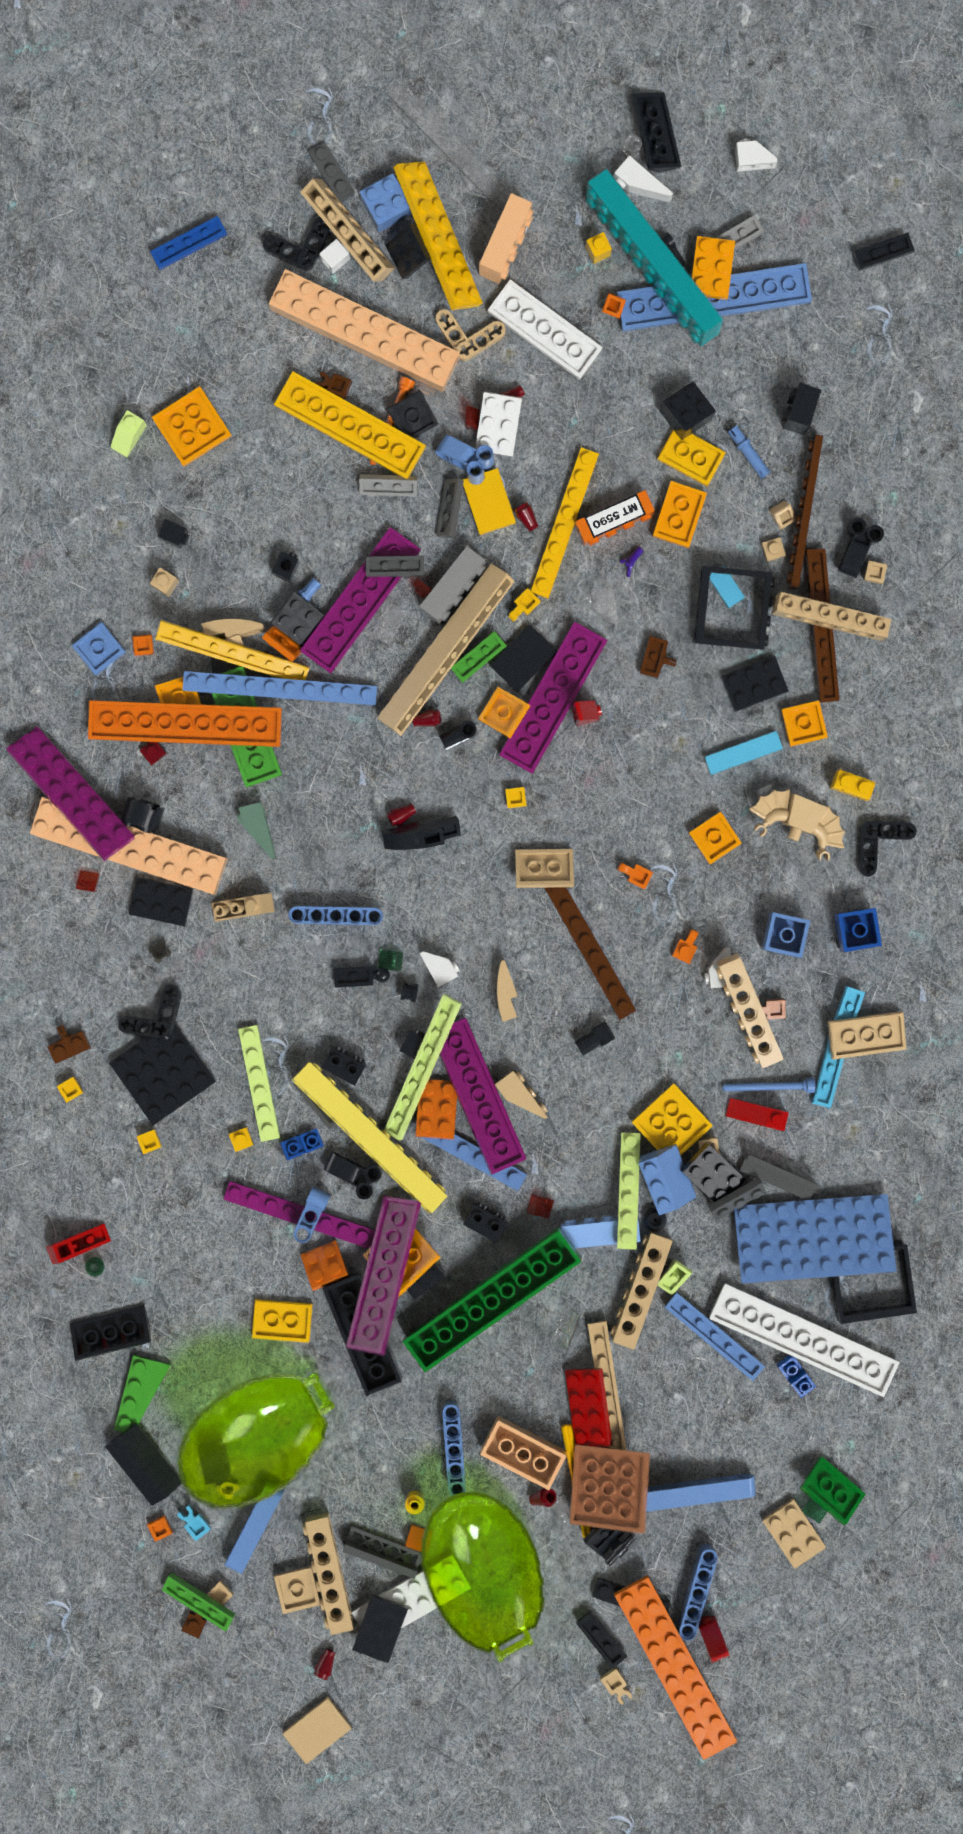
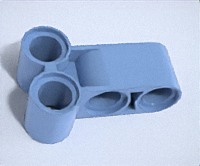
[435,435,494,485]
[294,1186,331,1243]

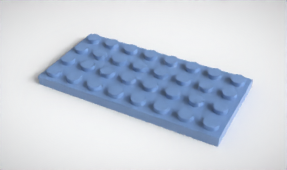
[734,1194,896,1284]

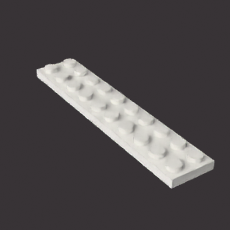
[709,1283,900,1397]

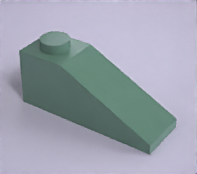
[237,802,277,859]

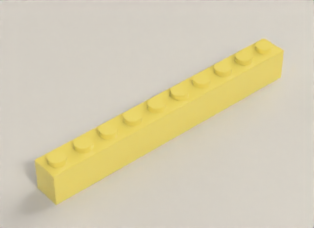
[292,1062,447,1213]

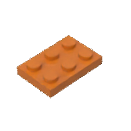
[415,1079,457,1140]

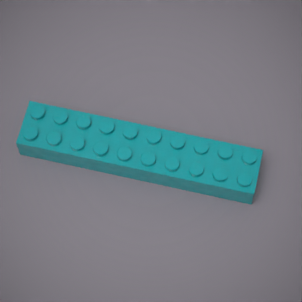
[586,169,723,347]

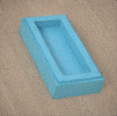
[710,566,745,609]

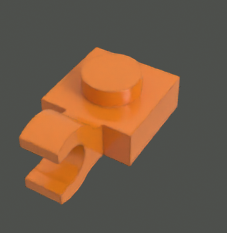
[617,863,653,890]
[672,929,699,964]

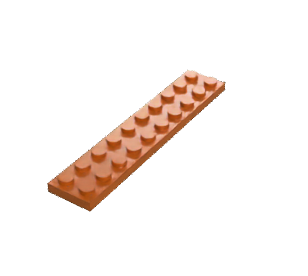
[88,701,282,747]
[614,1575,737,1760]

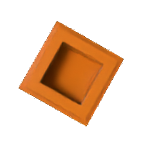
[602,292,626,319]
[405,1524,430,1552]

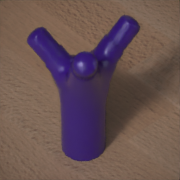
[620,547,644,577]

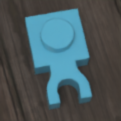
[177,1504,212,1541]

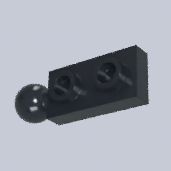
[334,966,390,988]

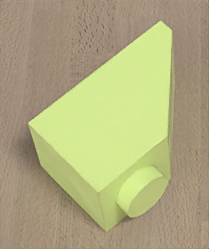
[110,410,147,458]

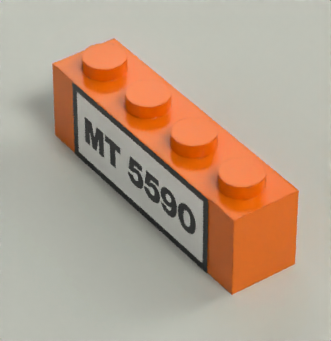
[574,490,655,546]

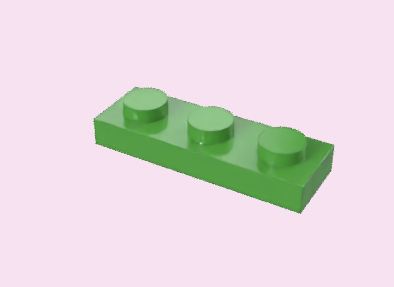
[451,631,507,683]

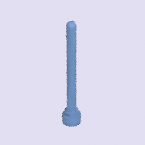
[722,1078,815,1093]

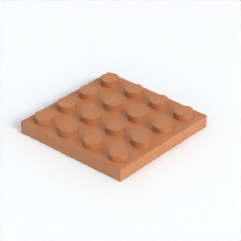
[570,1444,650,1533]

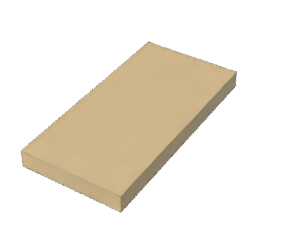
[828,1011,906,1060]

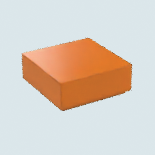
[132,634,154,656]
[147,1515,173,1542]

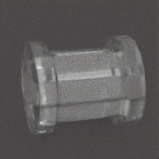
[623,135,642,159]

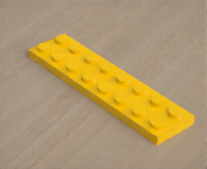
[393,162,483,310]
[274,371,426,479]

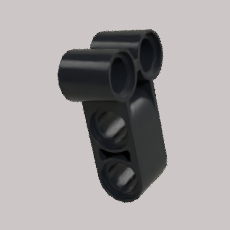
[838,518,884,578]
[323,1152,383,1200]

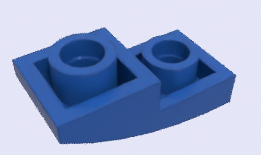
[280,1128,324,1161]
[776,1355,816,1398]

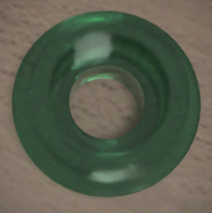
[85,1257,105,1277]

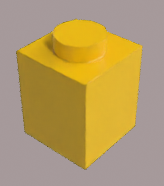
[585,232,612,264]

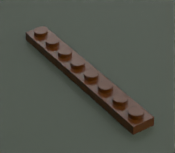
[786,435,823,590]
[805,548,840,703]
[544,887,637,1020]

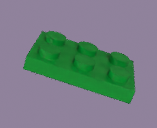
[799,1457,866,1525]

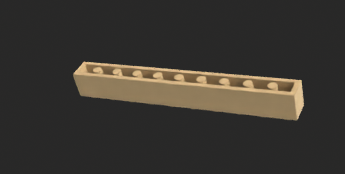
[377,564,514,736]

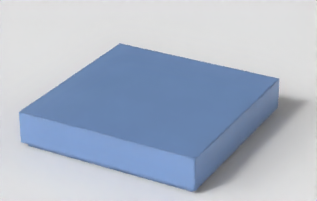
[71,622,126,676]

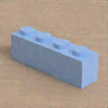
[561,1215,640,1248]

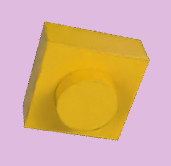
[505,787,527,809]
[57,1076,84,1103]
[229,1127,254,1152]
[136,1129,162,1155]

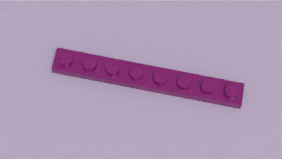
[223,1181,375,1249]

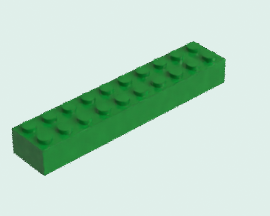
[402,1226,582,1373]

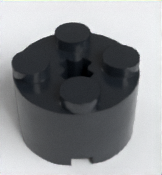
[121,796,165,833]

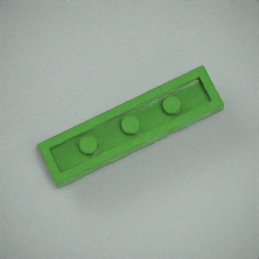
[162,1573,236,1632]

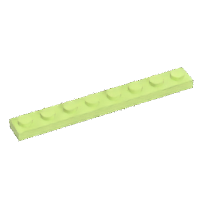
[384,994,462,1140]

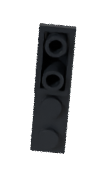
[381,816,461,850]

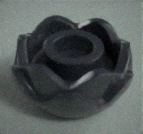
[643,1208,667,1232]

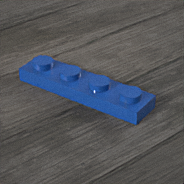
[150,216,227,270]

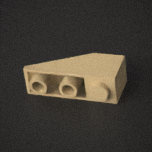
[212,893,275,922]
[495,1070,548,1119]

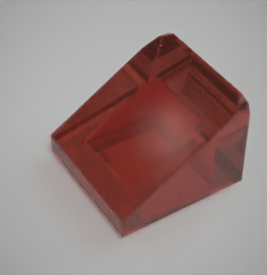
[466,406,481,430]
[76,870,100,892]
[527,1194,554,1219]

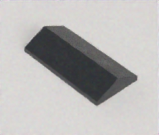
[631,92,682,173]
[70,1305,151,1361]
[105,1423,183,1506]

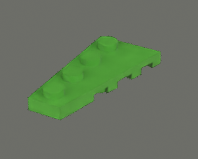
[114,1354,171,1432]

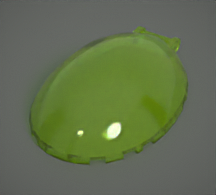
[177,1373,335,1510]
[421,1491,545,1663]

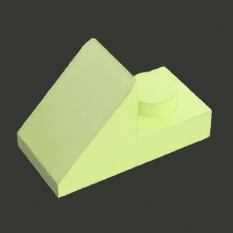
[658,1260,693,1295]

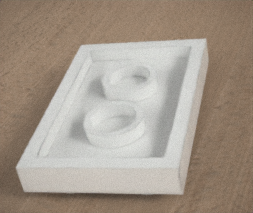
[475,391,522,456]

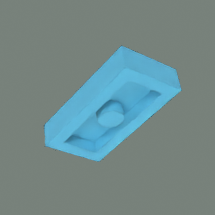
[834,986,865,1020]

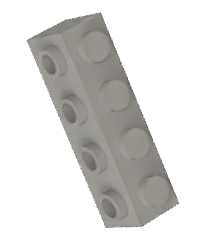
[419,546,486,624]

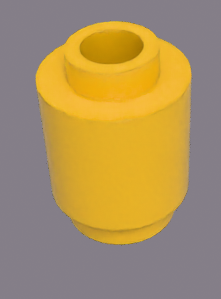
[405,1491,425,1515]

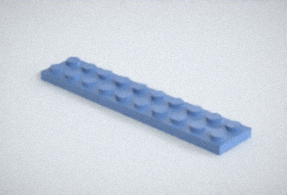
[617,263,812,332]

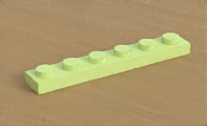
[238,1025,280,1142]
[617,1132,641,1250]

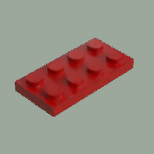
[565,1368,613,1447]

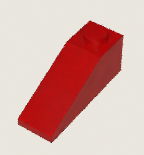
[572,700,602,727]
[726,1098,789,1131]
[46,1224,111,1265]
[699,1615,730,1662]

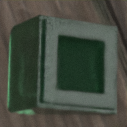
[378,949,403,971]
[802,1498,828,1524]

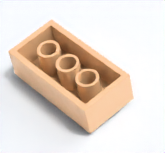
[479,193,534,284]
[480,1415,567,1490]

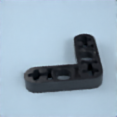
[263,217,331,271]
[858,821,917,877]
[118,984,182,1040]

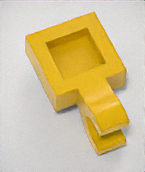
[508,588,541,622]

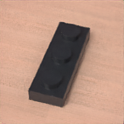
[853,233,915,271]
[576,1610,627,1669]

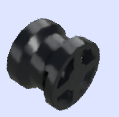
[400,982,419,1003]

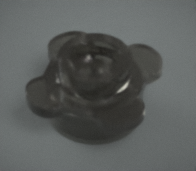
[148,940,171,963]

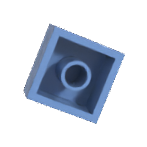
[359,174,412,232]
[761,912,810,958]

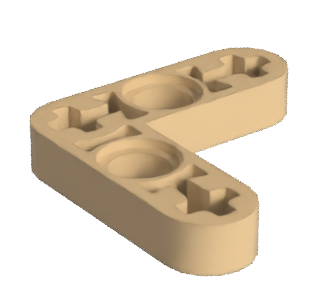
[436,309,506,361]

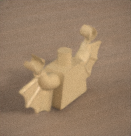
[749,789,845,861]

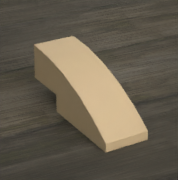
[201,619,265,639]
[497,960,518,1022]

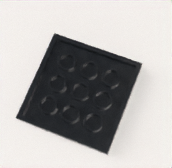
[109,1023,217,1126]

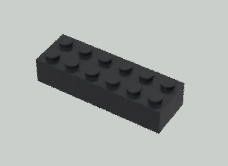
[323,1271,403,1396]

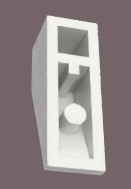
[613,155,673,202]

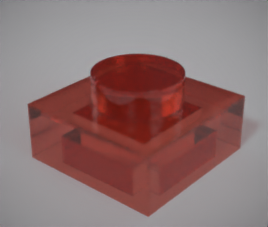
[413,578,432,598]

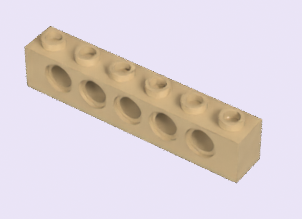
[300,178,395,282]
[771,592,891,641]
[716,953,784,1068]
[610,1231,673,1350]
[303,1512,354,1635]

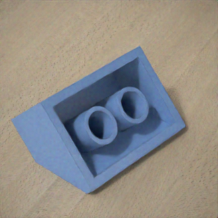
[639,1144,697,1215]

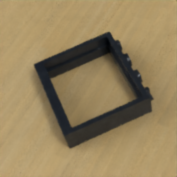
[693,566,775,650]
[832,1240,917,1324]

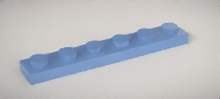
[421,1133,527,1191]
[664,1292,765,1381]

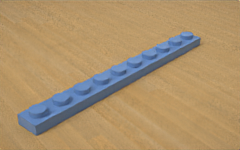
[183,671,377,705]

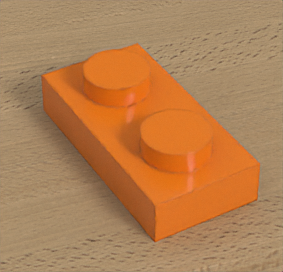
[262,626,302,662]

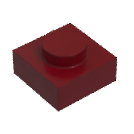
[139,742,167,766]

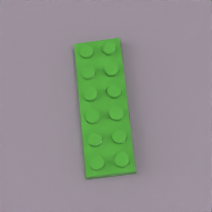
[212,666,282,788]

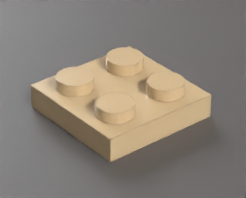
[274,1565,320,1614]

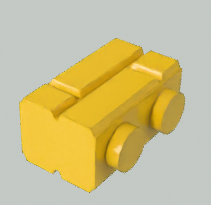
[830,769,876,801]

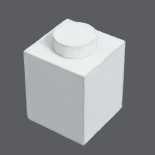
[319,239,350,274]

